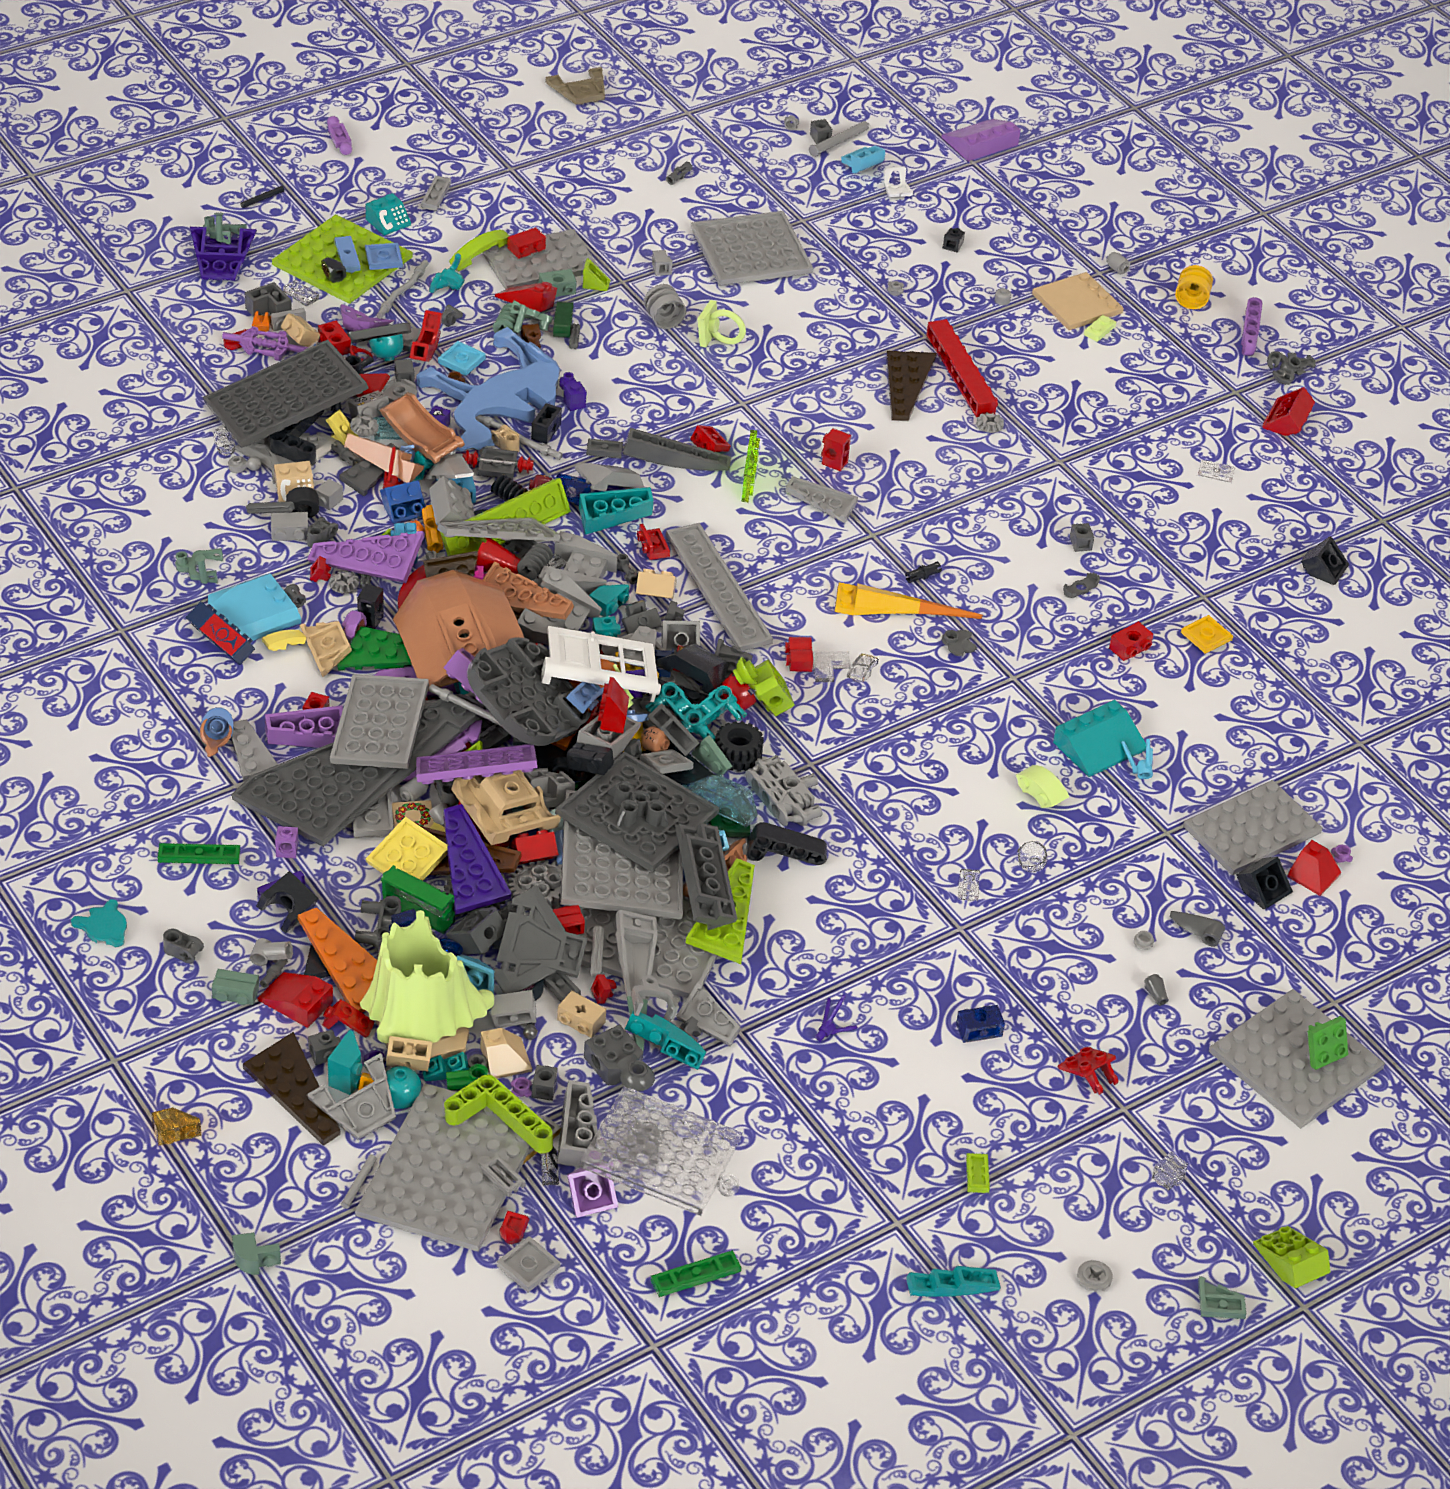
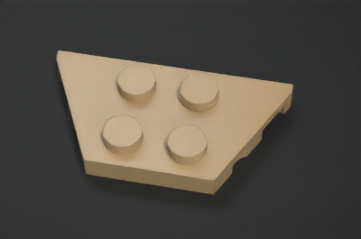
[300,621,352,677]

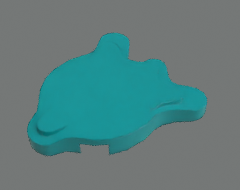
[71,899,127,947]

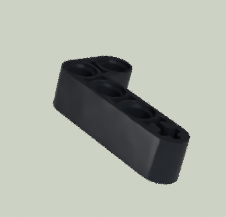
[746,822,827,865]

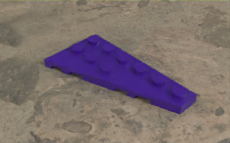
[443,804,512,915]

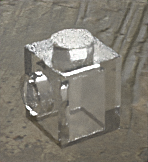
[1152,1151,1188,1191]

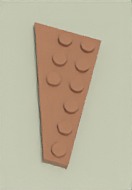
[483,562,574,620]

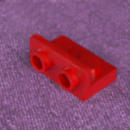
[690,425,731,452]

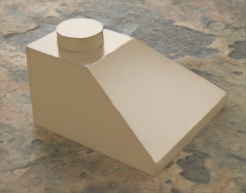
[480,1028,532,1079]

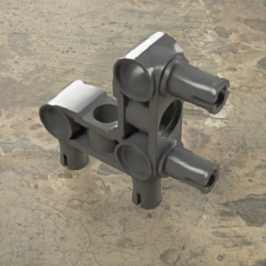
[354,896,436,960]

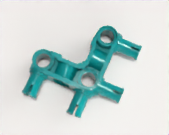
[645,682,747,742]

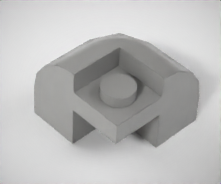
[523,768,575,810]

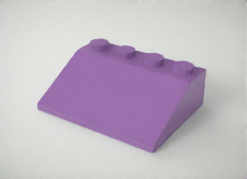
[941,119,1021,161]

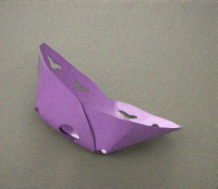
[340,304,395,332]

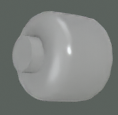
[994,288,1011,305]

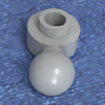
[228,456,261,473]

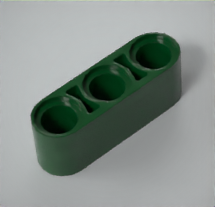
[553,301,574,338]

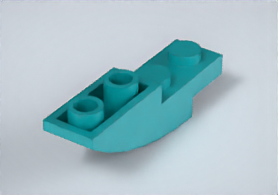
[625,1010,706,1070]

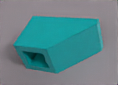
[589,584,629,617]

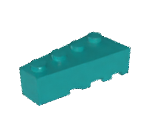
[579,487,654,535]

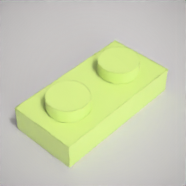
[1084,315,1116,342]

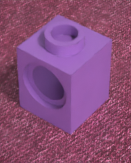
[275,826,299,859]

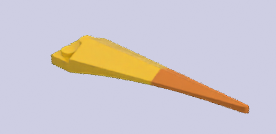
[834,582,983,619]

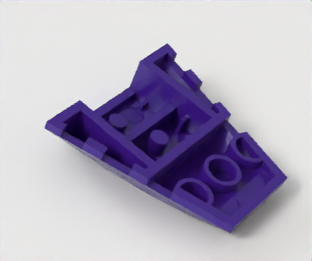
[190,226,257,281]

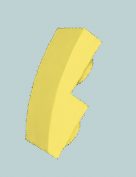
[262,630,306,651]

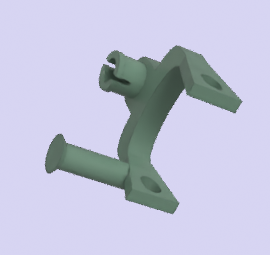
[203,212,247,245]
[510,300,553,334]
[175,548,224,584]

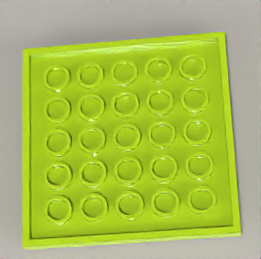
[272,214,413,304]

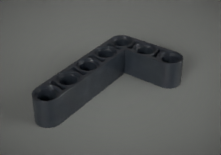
[270,410,324,466]

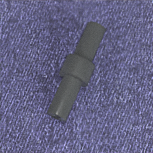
[260,959,288,988]

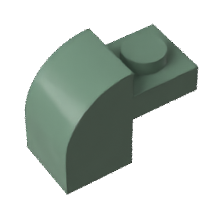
[232,1232,281,1275]

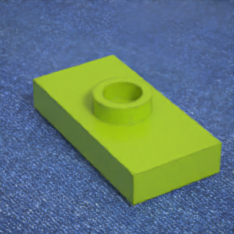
[966,1153,990,1193]

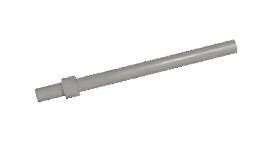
[429,684,501,726]

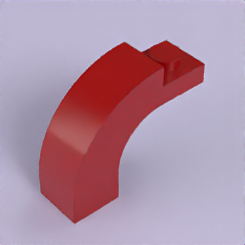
[409,310,443,362]

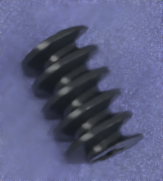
[491,474,528,502]

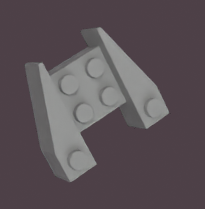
[538,531,618,596]
[518,566,602,645]

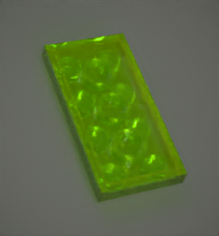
[741,430,760,503]

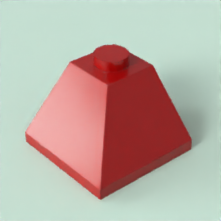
[1287,840,1341,896]

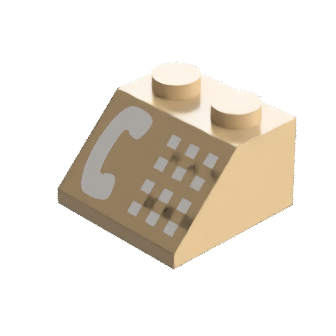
[274,461,314,502]

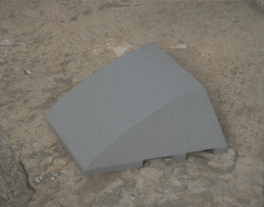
[575,463,645,491]

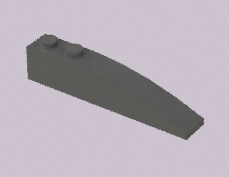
[623,428,731,471]

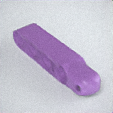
[1241,297,1263,356]

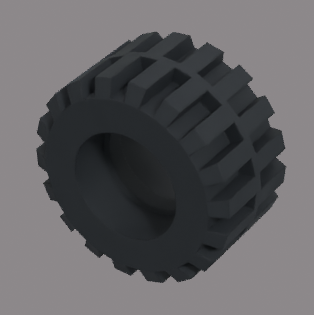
[715,721,764,772]

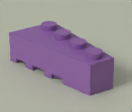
[265,705,343,748]

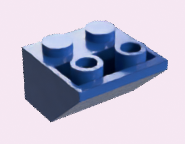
[380,480,426,523]

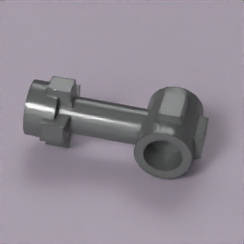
[617,554,638,584]

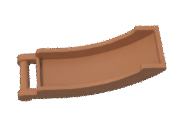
[380,392,465,464]

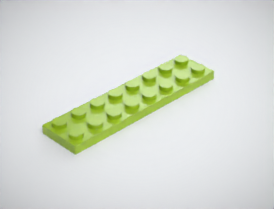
[440,478,571,556]

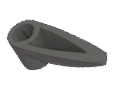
[1170,911,1225,947]

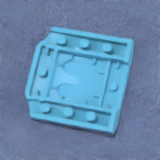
[208,574,301,641]

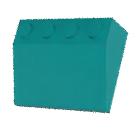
[1053,700,1146,777]

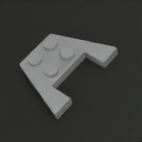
[307,1053,396,1140]

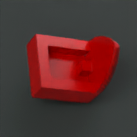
[499,1211,530,1244]

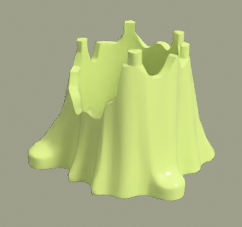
[360,910,494,1043]

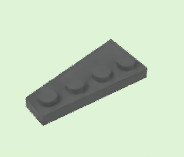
[339,443,400,496]

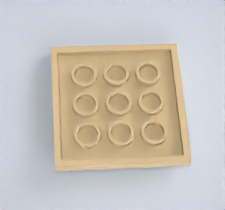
[1032,272,1124,330]

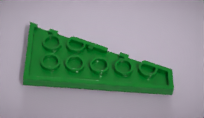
[337,626,412,671]

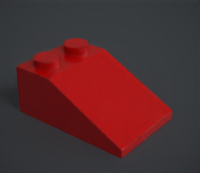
[495,282,557,312]
[257,972,333,1028]

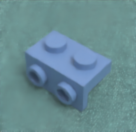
[566,682,608,713]

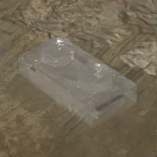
[283,279,319,307]
[1198,460,1235,483]

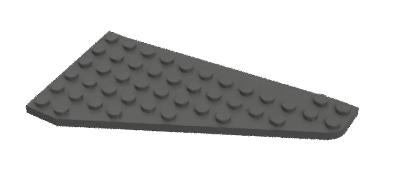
[231,694,486,847]

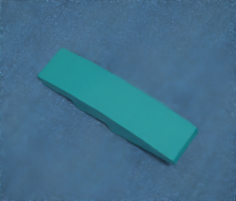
[906,1266,1001,1297]

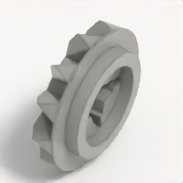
[977,412,1004,433]
[350,414,379,437]
[329,571,359,594]
[1077,1260,1113,1292]

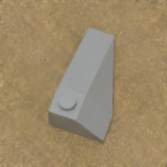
[425,450,473,479]

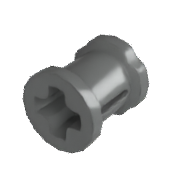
[284,584,306,608]

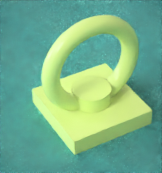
[697,300,746,347]

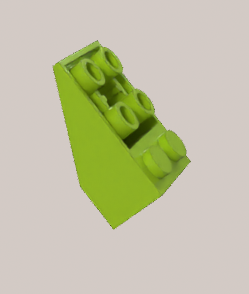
[1253,1226,1331,1289]

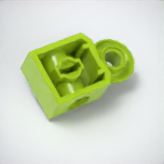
[733,657,795,716]

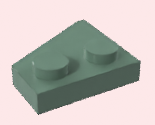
[691,735,732,777]
[1198,1276,1247,1319]

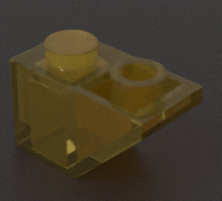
[151,1107,202,1146]

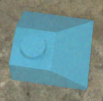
[457,956,494,994]

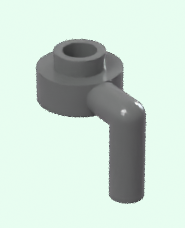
[441,304,463,327]

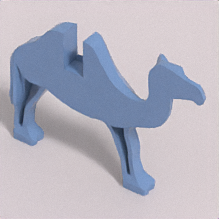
[416,327,560,451]

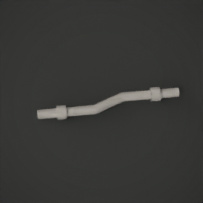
[376,260,429,319]
[475,415,563,460]

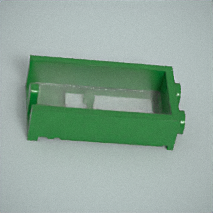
[381,865,455,934]

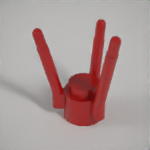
[383,447,404,489]

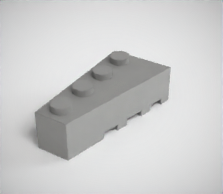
[557,1080,604,1167]

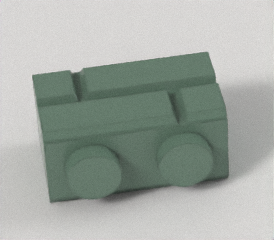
[212,969,260,1005]

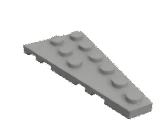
[437,517,560,541]

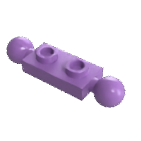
[327,116,352,155]

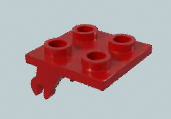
[1057,1047,1119,1095]

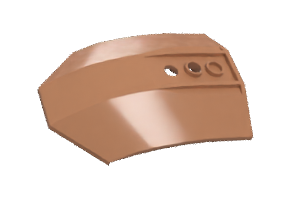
[393,570,524,691]

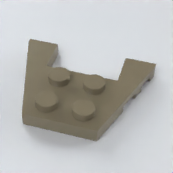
[545,67,605,105]

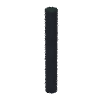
[240,186,284,208]

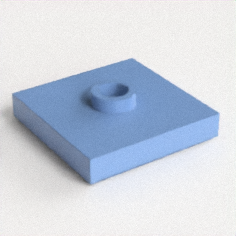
[365,243,403,270]

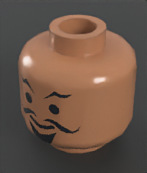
[640,726,670,752]

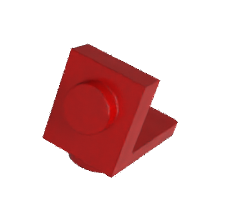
[322,999,375,1038]

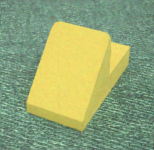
[326,409,359,445]

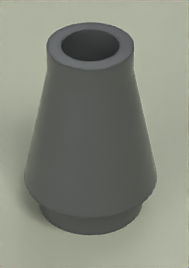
[1144,974,1169,1006]

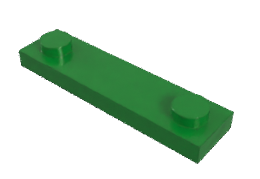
[158,843,241,864]
[651,1250,742,1297]

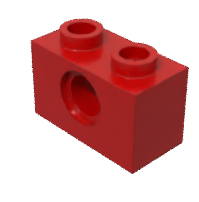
[821,428,851,471]
[1109,621,1153,661]

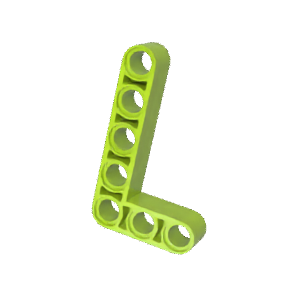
[444,1075,553,1154]

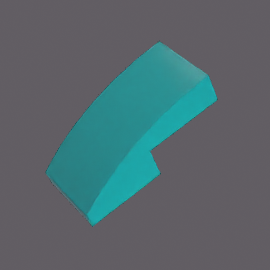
[423,1052,469,1081]

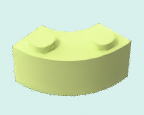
[1016,765,1069,808]

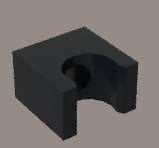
[256,871,319,934]

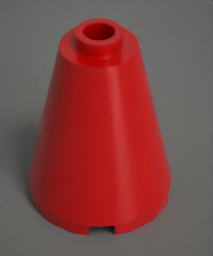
[477,537,521,574]

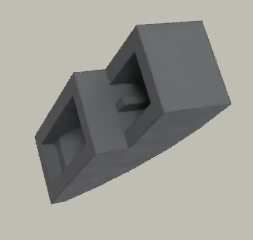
[648,703,700,756]

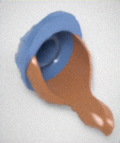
[200,707,234,757]

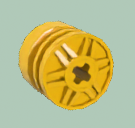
[1175,265,1213,309]

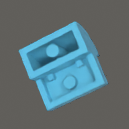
[841,145,885,173]

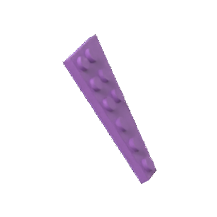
[307,531,425,583]

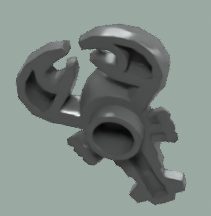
[1267,351,1316,385]

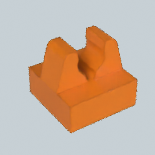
[252,311,271,332]

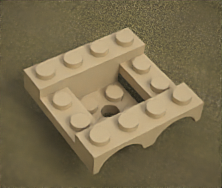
[451,770,561,845]

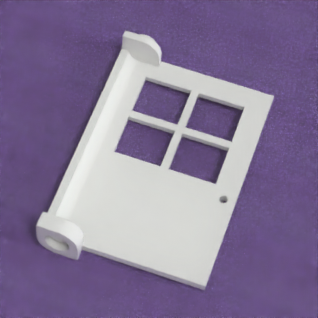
[541,626,661,702]

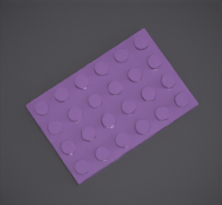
[416,744,537,784]

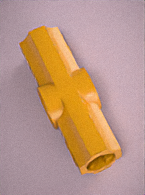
[422,505,443,553]

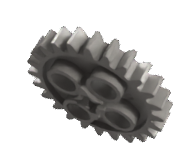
[508,860,562,908]

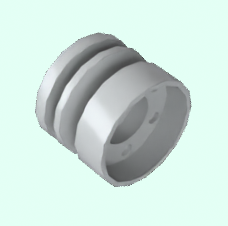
[643,284,686,329]

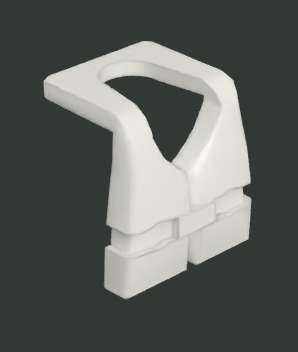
[884,166,913,198]

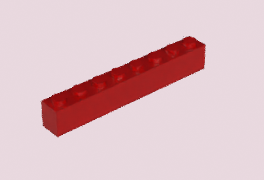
[926,319,998,418]

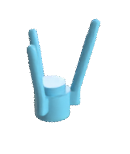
[1121,739,1153,779]

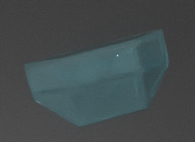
[686,774,758,827]

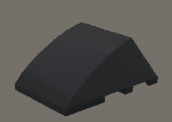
[655,644,730,694]

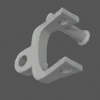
[631,975,679,1022]

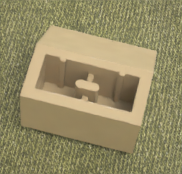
[636,569,677,599]

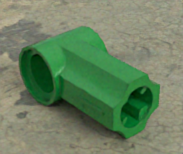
[446,1064,488,1090]

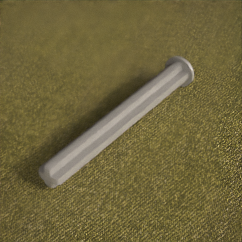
[809,121,869,157]

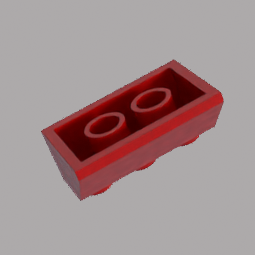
[1262,387,1315,436]

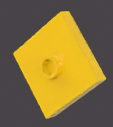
[1181,615,1233,654]

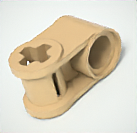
[491,424,520,453]

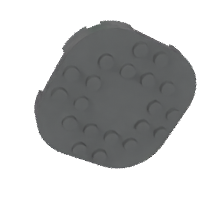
[467,637,591,746]

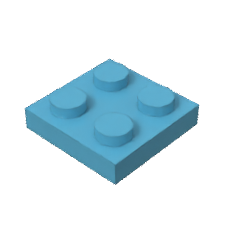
[438,341,486,376]

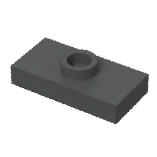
[622,608,661,634]

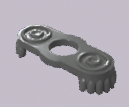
[1063,572,1100,598]

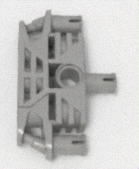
[745,755,823,826]

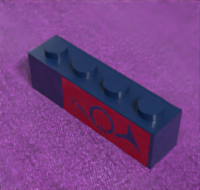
[185,601,255,665]

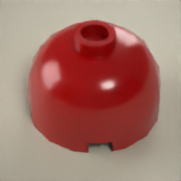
[720,673,756,711]

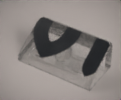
[540,1146,559,1185]

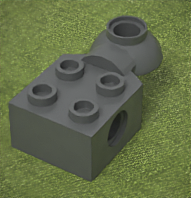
[446,905,517,955]
[584,1024,655,1091]

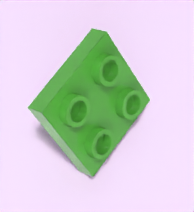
[1308,1016,1348,1070]

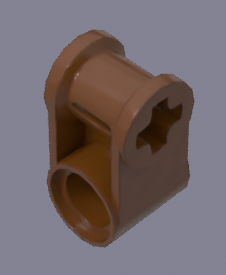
[521,323,541,349]

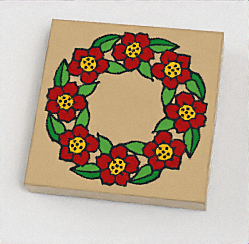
[392,800,434,828]

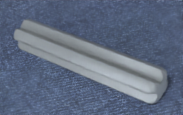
[590,926,604,977]

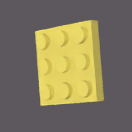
[366,817,448,881]

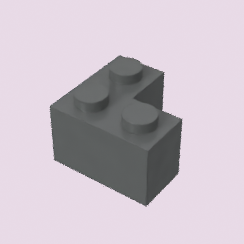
[245,282,292,317]

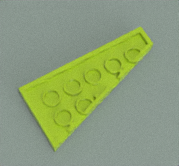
[686,858,755,964]

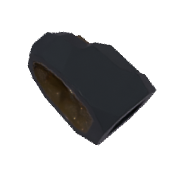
[321,257,346,283]

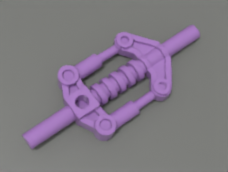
[222,326,308,361]

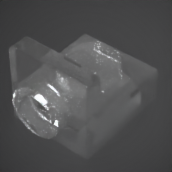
[958,869,980,901]

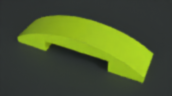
[449,230,509,272]

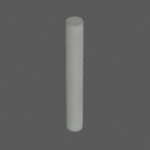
[341,1154,377,1209]

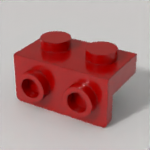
[637,523,670,560]

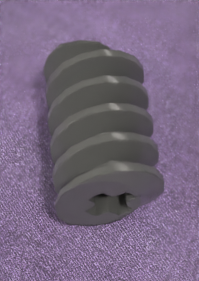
[517,543,553,580]

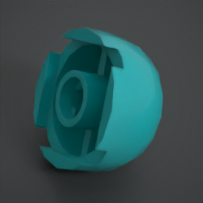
[369,334,404,361]
[386,1066,422,1109]

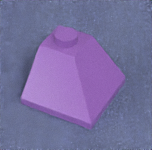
[567,1162,618,1218]

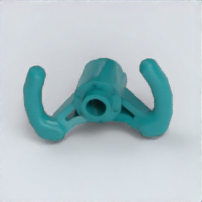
[429,253,465,293]

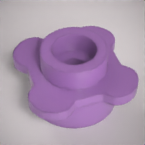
[1331,844,1353,863]
[511,1077,532,1097]

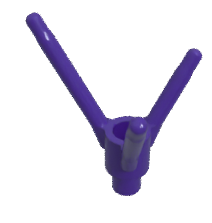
[815,995,858,1042]

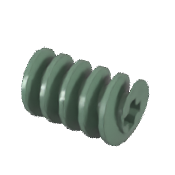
[493,303,520,333]

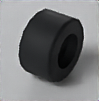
[286,487,319,518]

